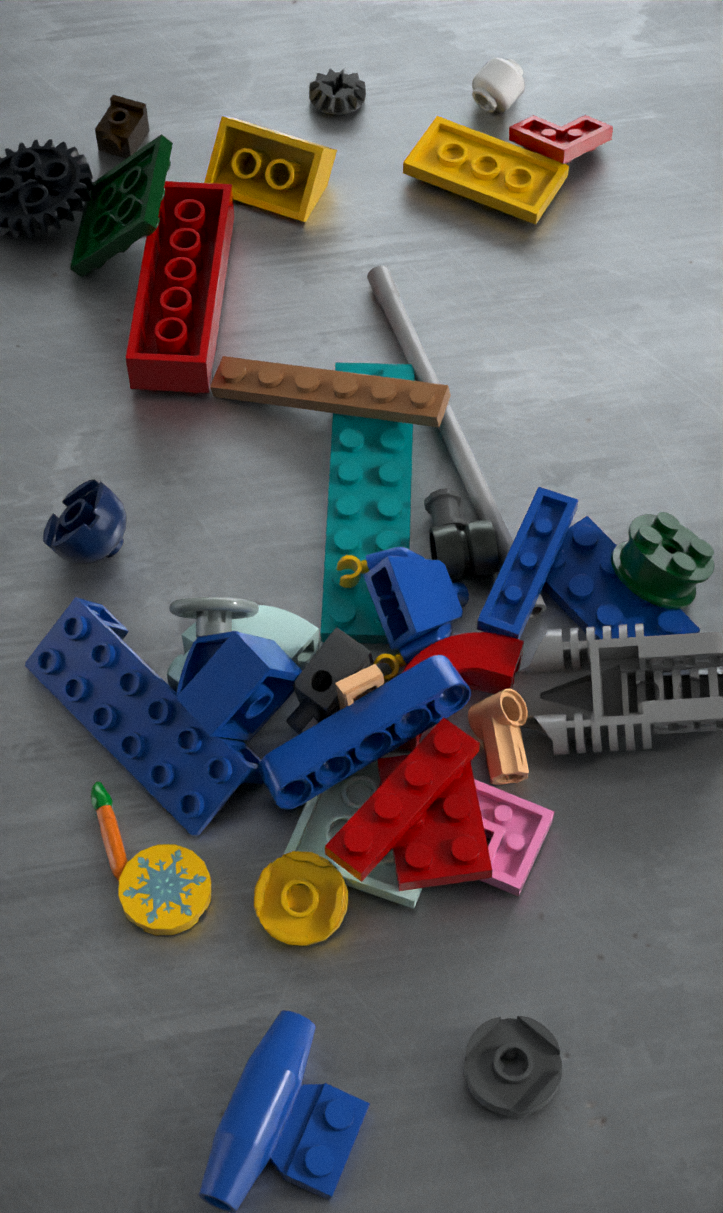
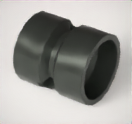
[429,519,498,580]

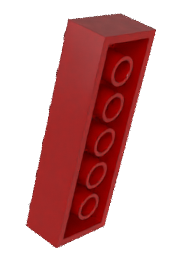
[125,181,234,393]

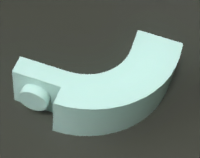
[167,605,320,693]

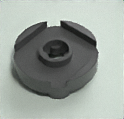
[463,1016,562,1120]

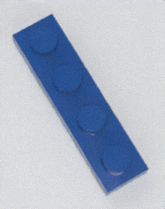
[477,487,578,639]

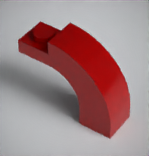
[399,632,524,752]

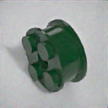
[611,512,715,610]

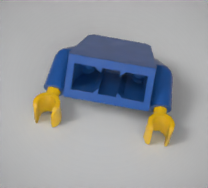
[337,546,469,684]

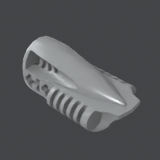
[513,623,723,755]

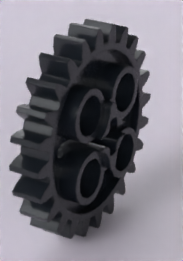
[0,139,94,239]

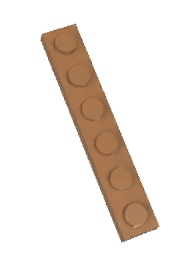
[210,356,451,428]

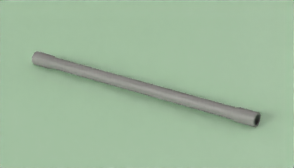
[367,266,546,620]

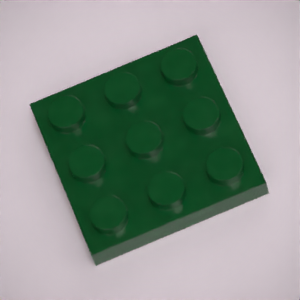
[70,134,173,277]

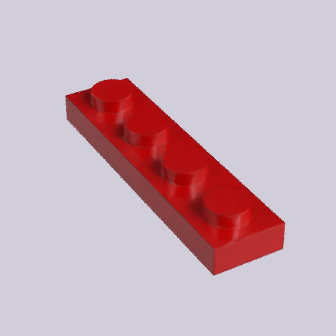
[325,717,480,882]

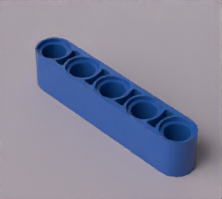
[258,655,471,809]

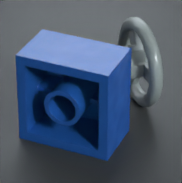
[169,597,302,741]

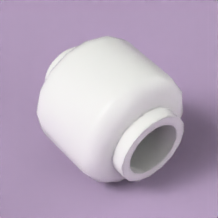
[472,57,525,113]

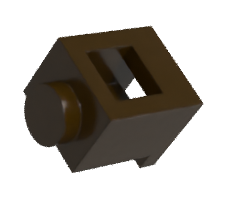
[95,95,150,159]

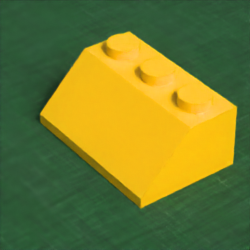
[204,116,337,222]

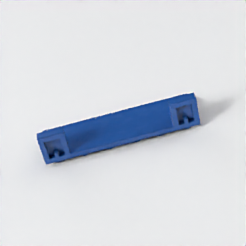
[25,597,264,836]

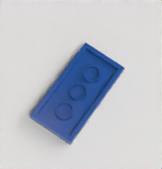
[542,516,700,640]

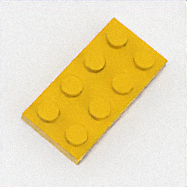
[403,116,569,225]

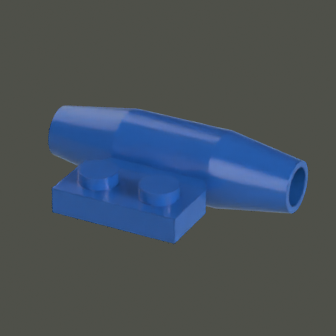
[199,1010,370,1213]

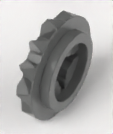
[309,68,366,115]

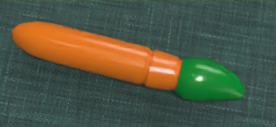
[90,781,128,881]

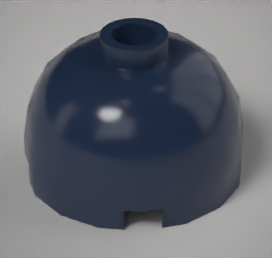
[43,479,127,564]

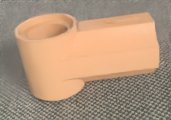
[468,688,529,785]

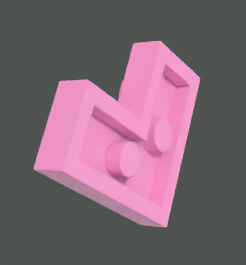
[474,779,555,897]

